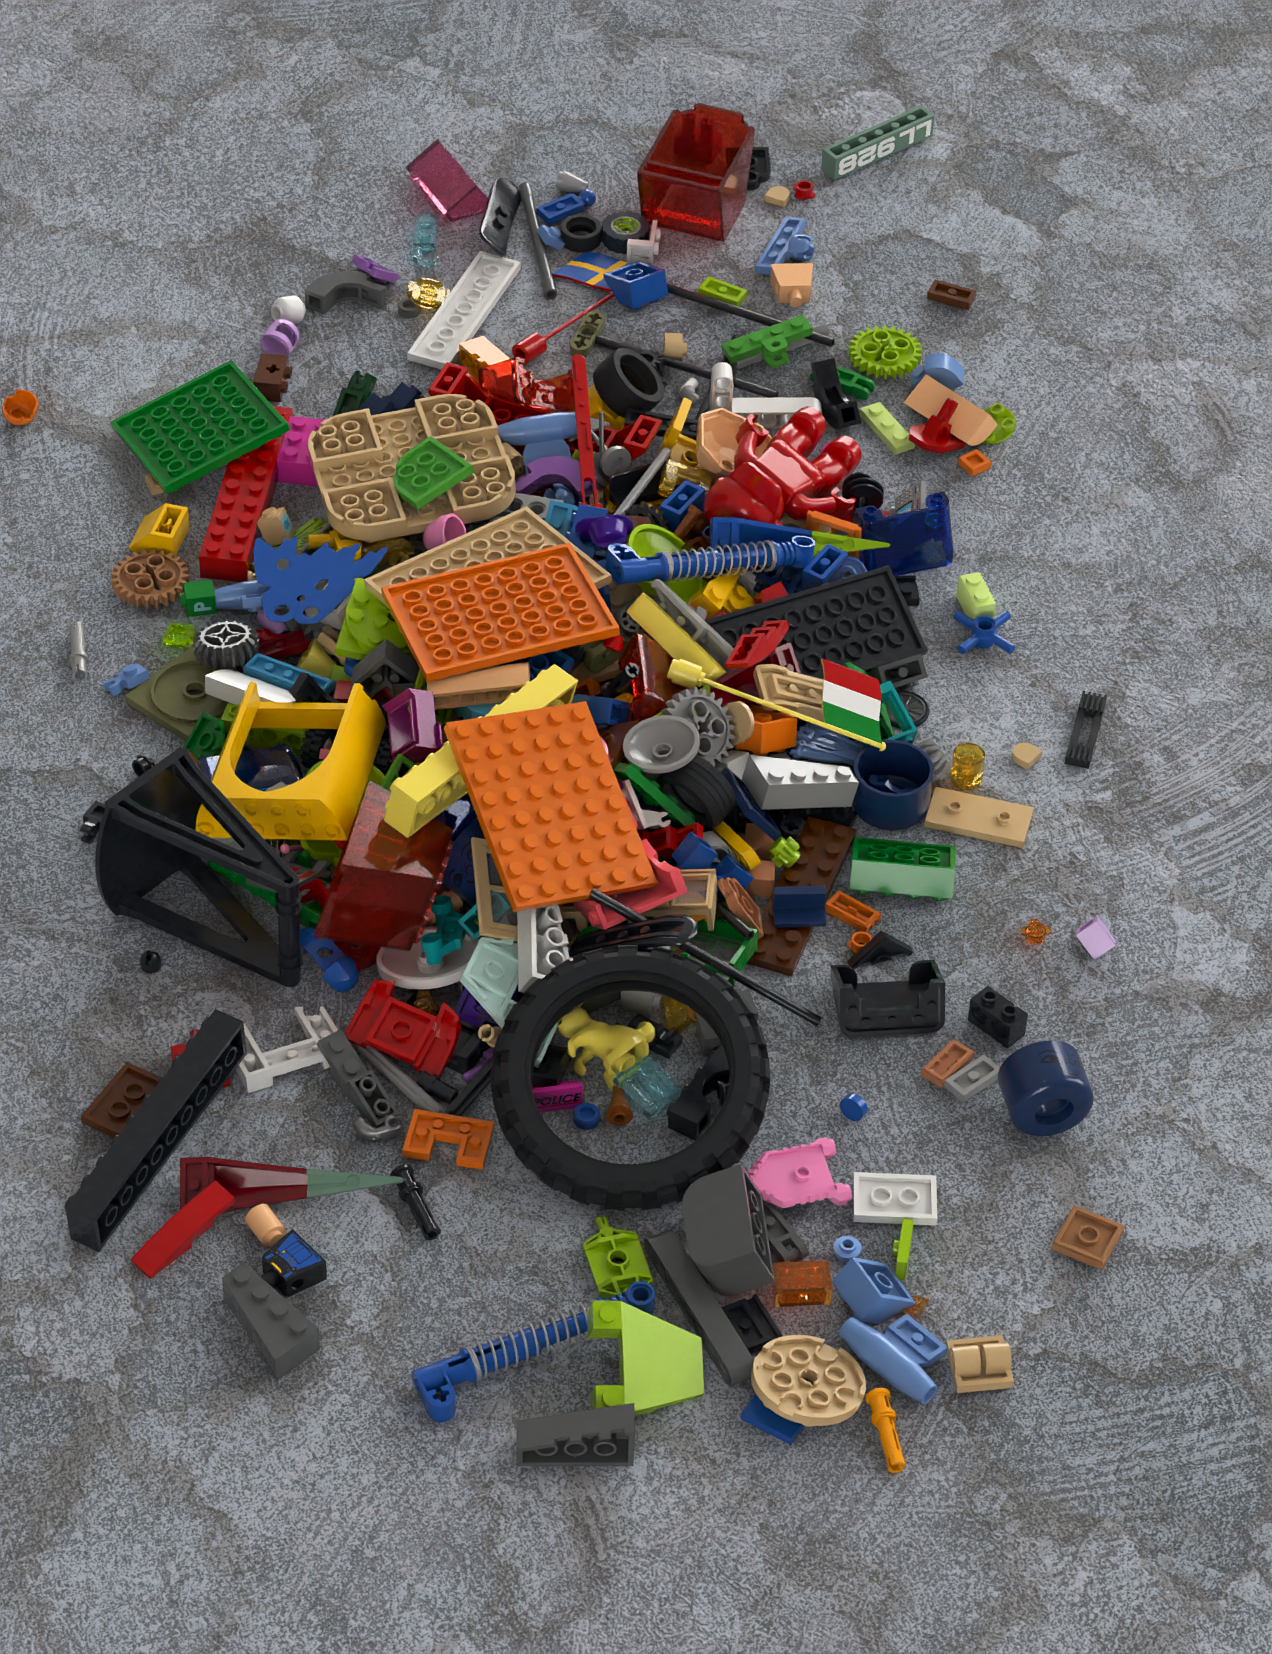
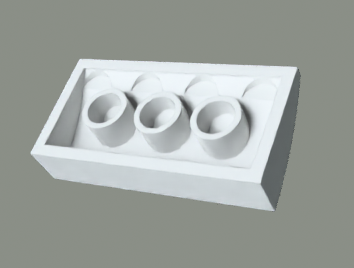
[205,669,296,705]

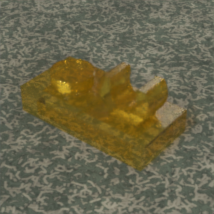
[361,538,415,566]

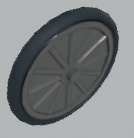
[884,691,930,728]

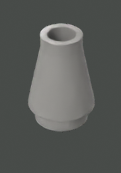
[555,171,588,193]

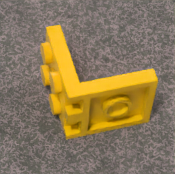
[657,398,707,484]

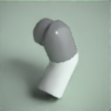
[679,377,699,405]

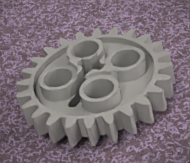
[661,687,736,767]

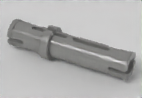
[69,622,89,682]

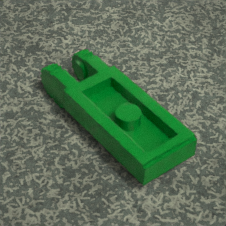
[810,366,876,400]

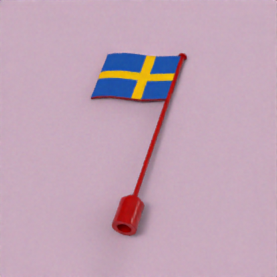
[512,252,654,365]

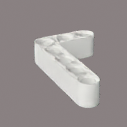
[710,362,822,428]

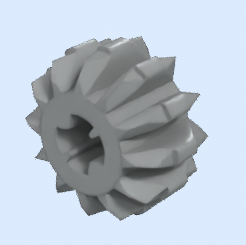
[917,738,952,782]

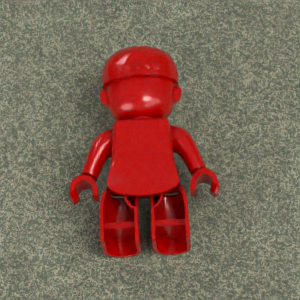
[703,406,862,526]

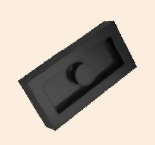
[803,806,857,828]
[627,1014,683,1059]

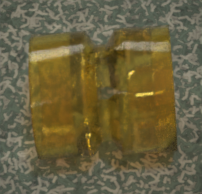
[950,743,986,790]

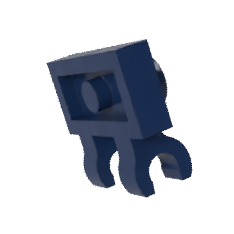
[753,565,804,595]

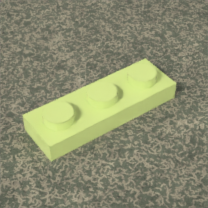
[860,402,915,455]

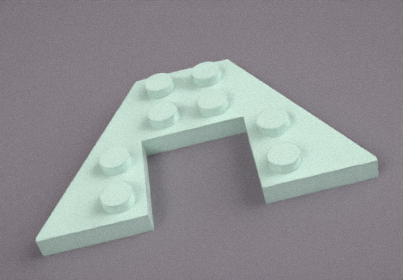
[460,937,569,1068]

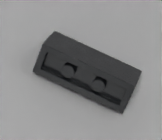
[609,459,681,508]

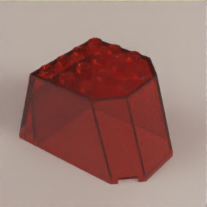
[637,103,755,242]
[313,781,454,952]

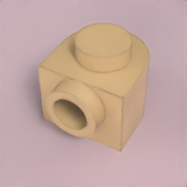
[663,333,687,361]

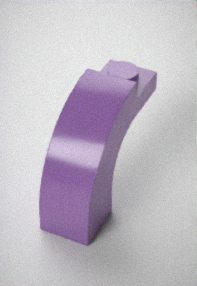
[515,456,600,502]

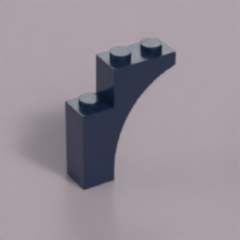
[359,382,425,415]

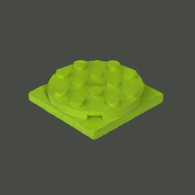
[335,578,416,661]

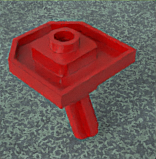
[908,398,965,453]

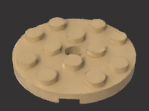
[751,1335,866,1427]

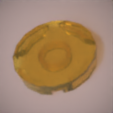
[406,278,451,309]

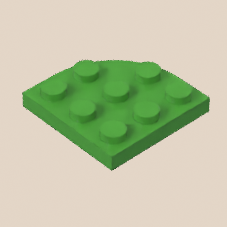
[393,436,474,510]

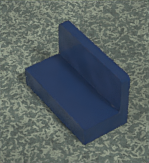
[772,886,826,927]

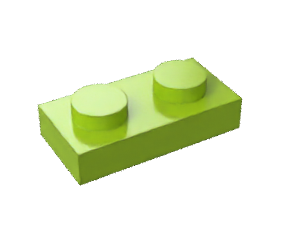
[698,276,748,307]

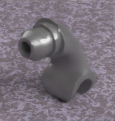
[352,1115,403,1141]

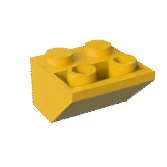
[129,503,190,558]

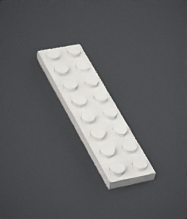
[407,251,521,370]

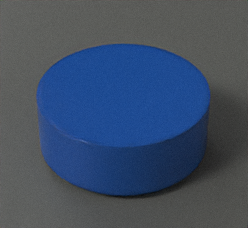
[840,1093,868,1121]
[573,1103,600,1130]

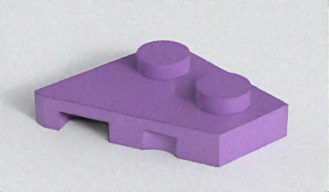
[351,254,399,284]

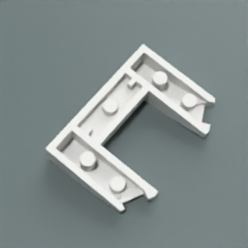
[236,1007,338,1093]

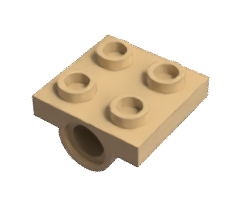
[946,1335,1014,1393]

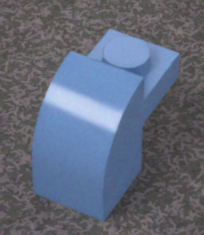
[911,353,964,390]

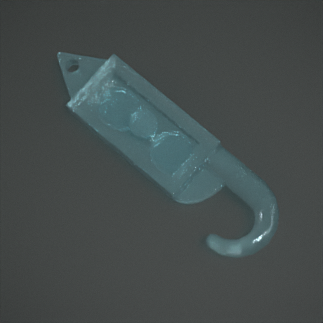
[413,209,439,267]

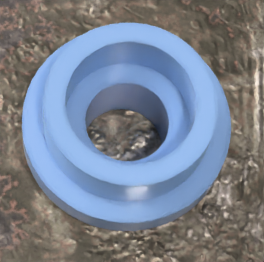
[833,1236,862,1263]

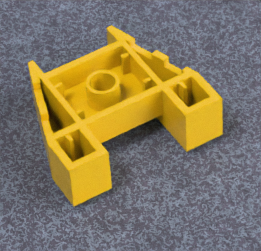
[687,567,753,620]

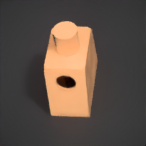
[770,263,813,308]

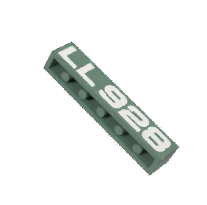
[821,105,935,180]

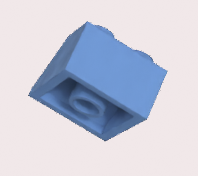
[832,1257,916,1324]

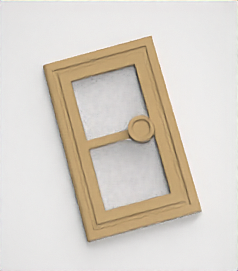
[471,837,518,942]

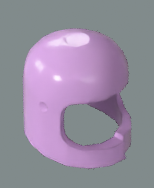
[260,319,299,356]

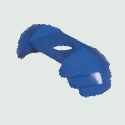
[300,927,359,993]

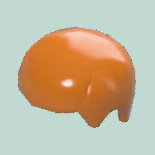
[2,389,38,426]

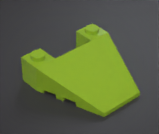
[587,1301,704,1416]

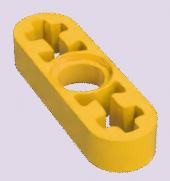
[712,821,761,871]

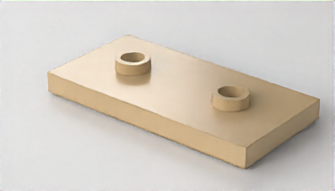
[924,787,1034,848]

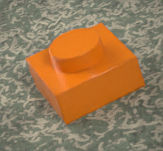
[958,449,991,477]

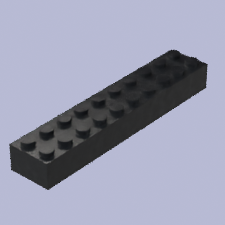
[65,1009,247,1252]

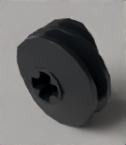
[842,472,884,510]

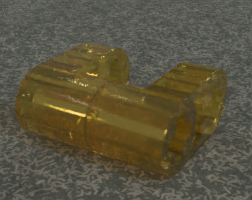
[658,459,712,497]

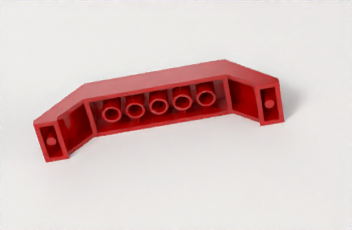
[428,362,662,461]

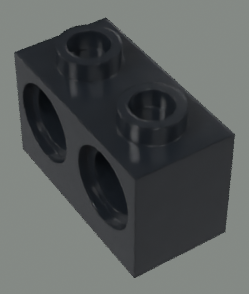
[968,986,1028,1049]

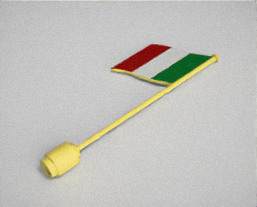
[667,658,886,751]

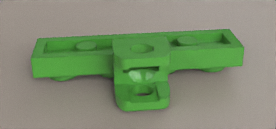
[721,315,813,369]

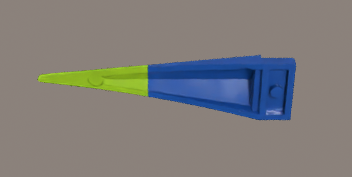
[710,517,890,556]

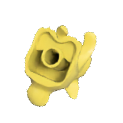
[557,1003,655,1091]

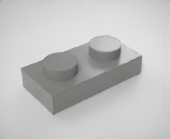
[944,1054,1000,1103]

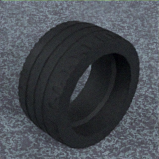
[593,348,664,419]
[656,755,736,832]

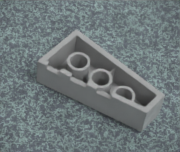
[742,755,859,810]

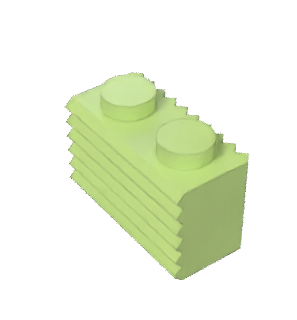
[956,572,996,620]

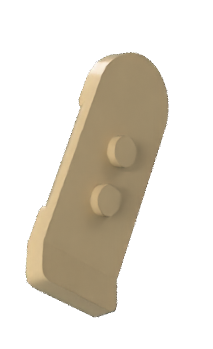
[753,664,824,721]

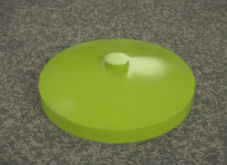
[625,524,706,604]

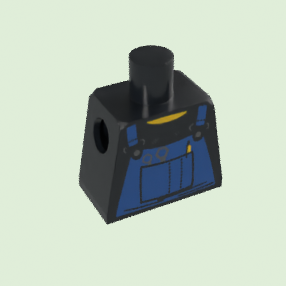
[260,1229,327,1297]

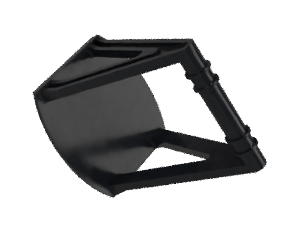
[95,747,303,987]

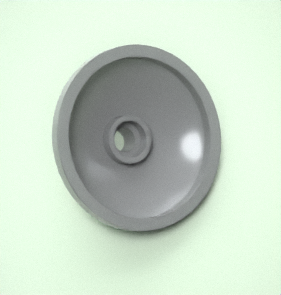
[623,715,700,774]

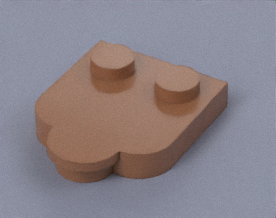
[717,877,764,939]

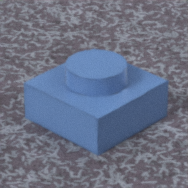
[537,224,565,250]

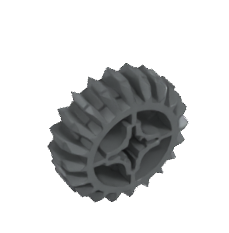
[193,620,260,670]

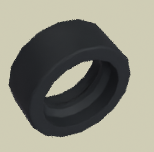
[560,214,602,253]

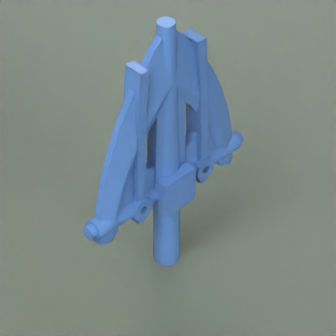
[789,719,864,766]

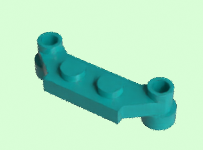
[420,895,466,965]

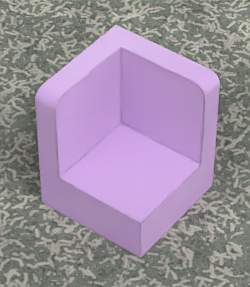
[1076,915,1116,959]

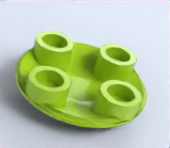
[982,403,1016,444]

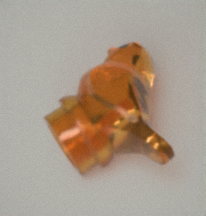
[412,990,438,1017]

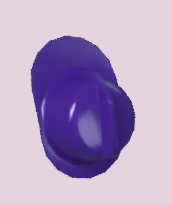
[575,514,633,550]

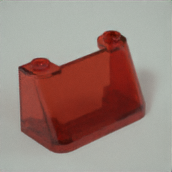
[478,357,575,412]
[618,632,687,722]

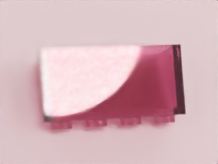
[405,139,488,223]

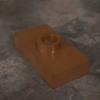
[927,279,977,310]

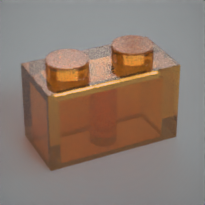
[772,1260,833,1307]

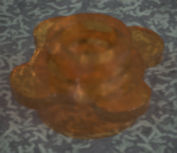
[1020,919,1051,945]

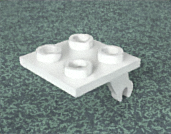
[621,779,671,830]

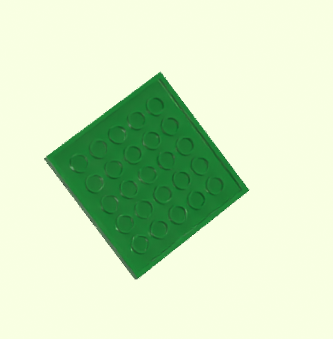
[110,360,290,494]

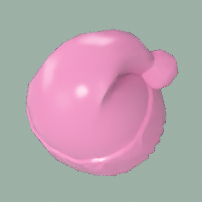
[423,513,466,551]

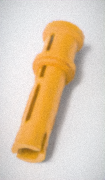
[865,1388,906,1473]

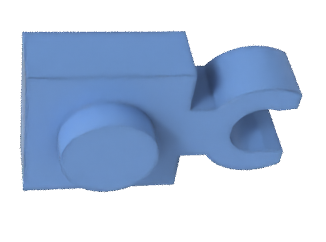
[103,663,150,696]

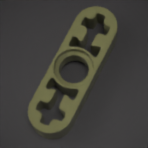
[570,311,605,358]

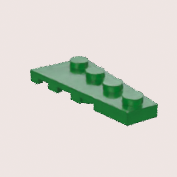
[613,763,696,830]

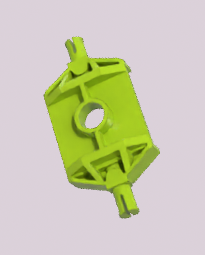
[583,1216,653,1301]

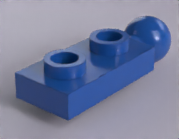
[537,189,596,225]

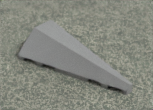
[651,579,735,687]

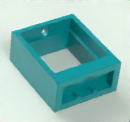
[860,681,917,747]

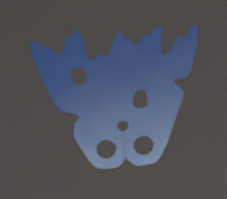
[254,536,387,624]

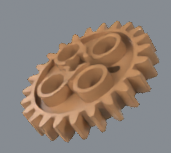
[111,548,190,609]

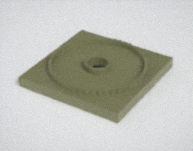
[125,646,235,741]

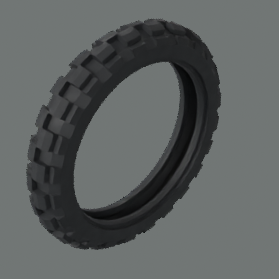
[491,945,770,1211]

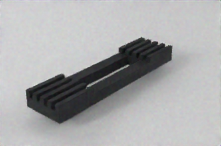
[1064,691,1107,769]

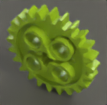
[848,325,922,380]

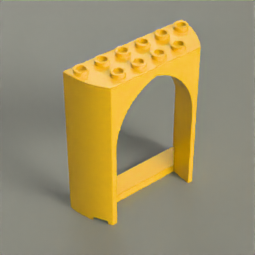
[196,682,386,840]

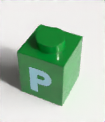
[180,580,216,617]

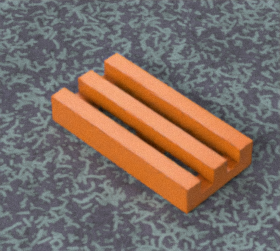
[825,890,881,933]

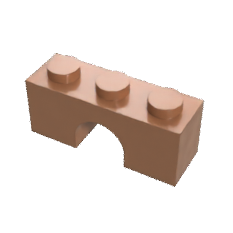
[740,823,775,898]

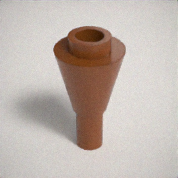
[606,1083,633,1126]

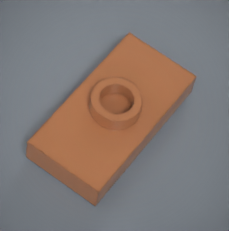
[921,1039,975,1088]

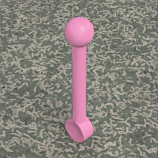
[280,844,304,854]

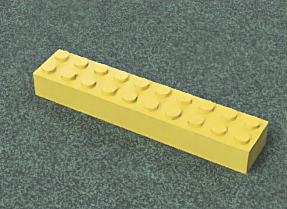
[384,664,578,838]

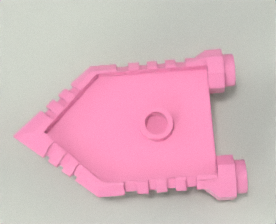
[747,1137,852,1208]

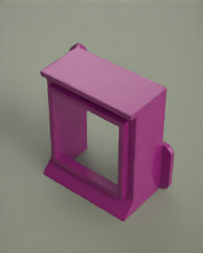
[382,688,443,765]

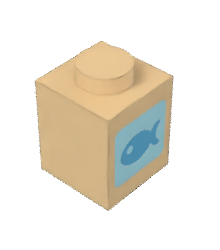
[257,507,296,547]

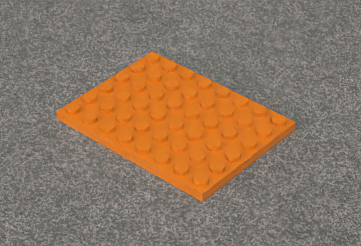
[381,543,620,682]
[444,701,657,912]

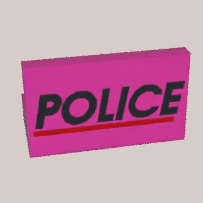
[532,1080,583,1113]

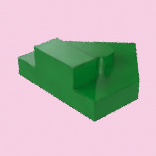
[183,712,226,765]

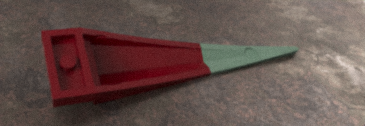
[180,1157,405,1212]

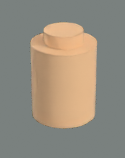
[245,1204,286,1247]

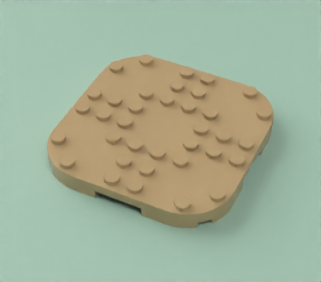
[308,394,516,543]

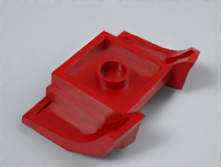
[344,980,461,1077]

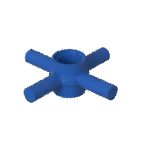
[953,611,1015,654]

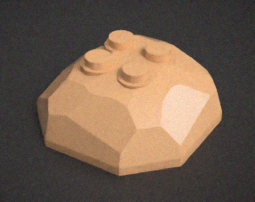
[696,408,772,483]

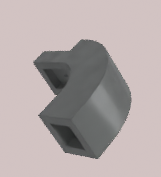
[305,271,386,315]

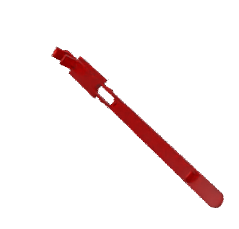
[571,355,603,562]

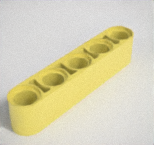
[626,592,726,687]

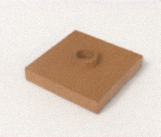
[1051,1205,1125,1271]

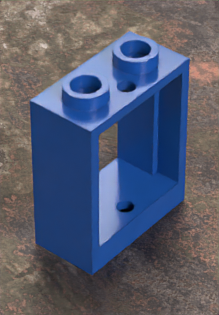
[572,694,631,726]

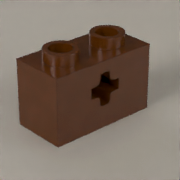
[253,353,292,402]

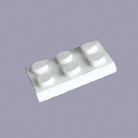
[853,1172,937,1226]

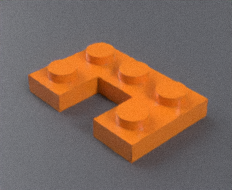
[402,1109,494,1170]

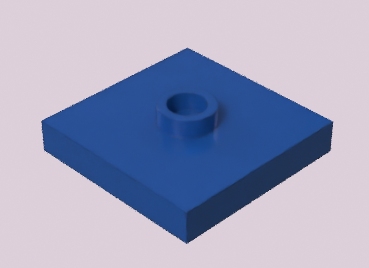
[741,1394,804,1445]

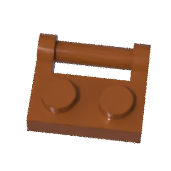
[673,504,707,543]

